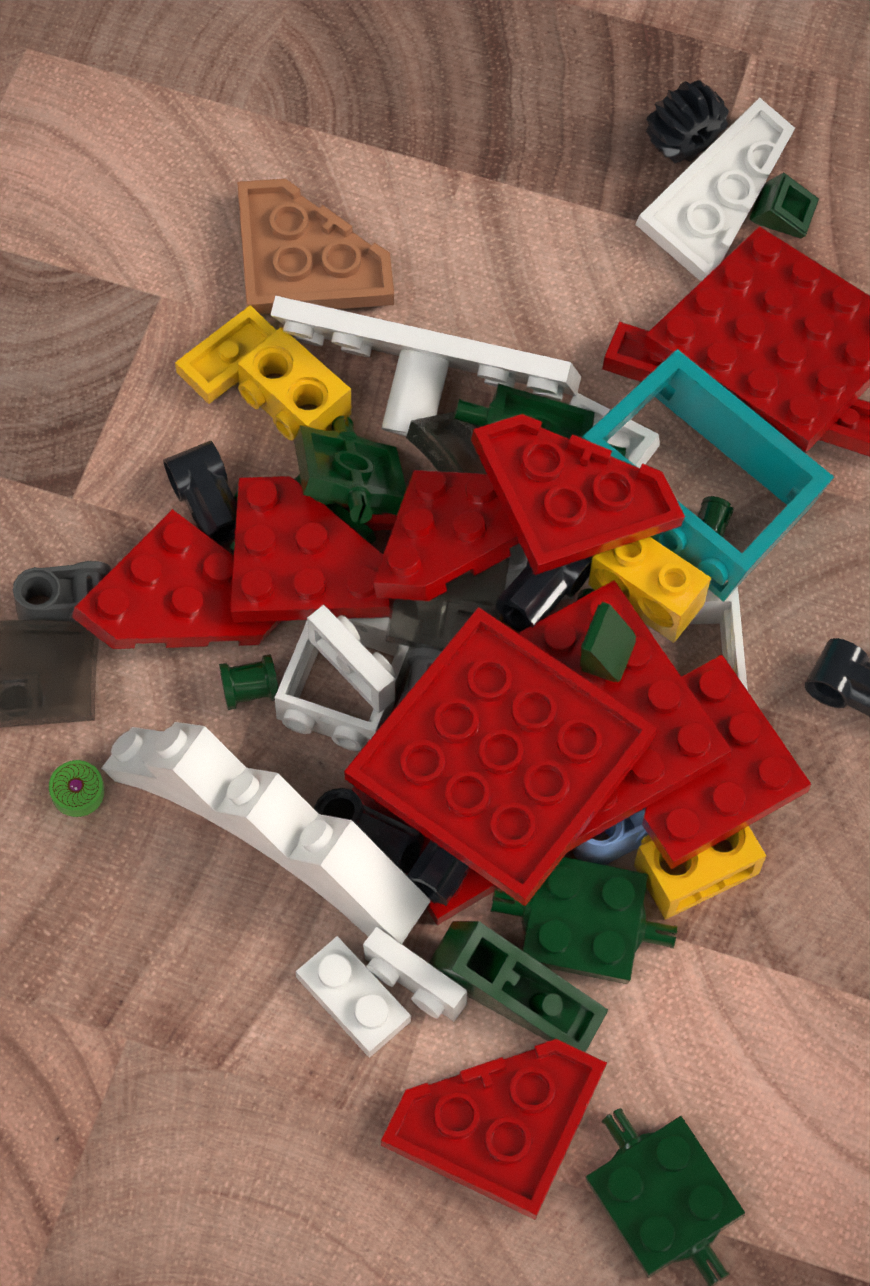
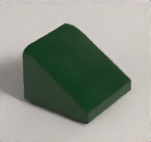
[750,172,819,238]
[580,602,636,682]

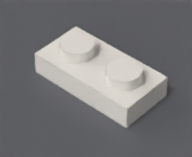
[307,605,396,714]
[363,927,467,1022]
[296,936,411,1058]

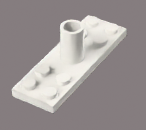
[271,296,581,441]

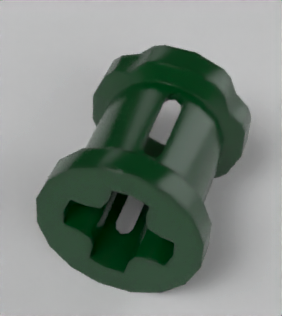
[219,654,278,710]

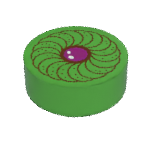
[49,760,105,817]

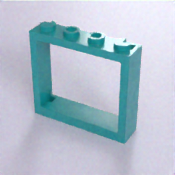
[582,349,834,602]

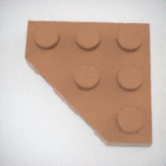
[237,178,394,315]

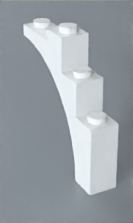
[101,722,431,944]

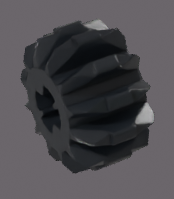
[646,80,729,163]

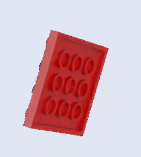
[643,226,870,453]
[518,580,732,852]
[344,607,658,906]

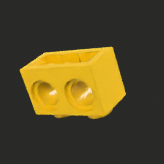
[237,327,352,441]
[588,537,711,643]
[634,826,766,920]

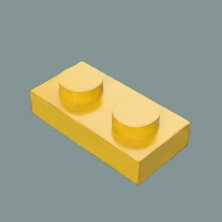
[175,305,276,404]

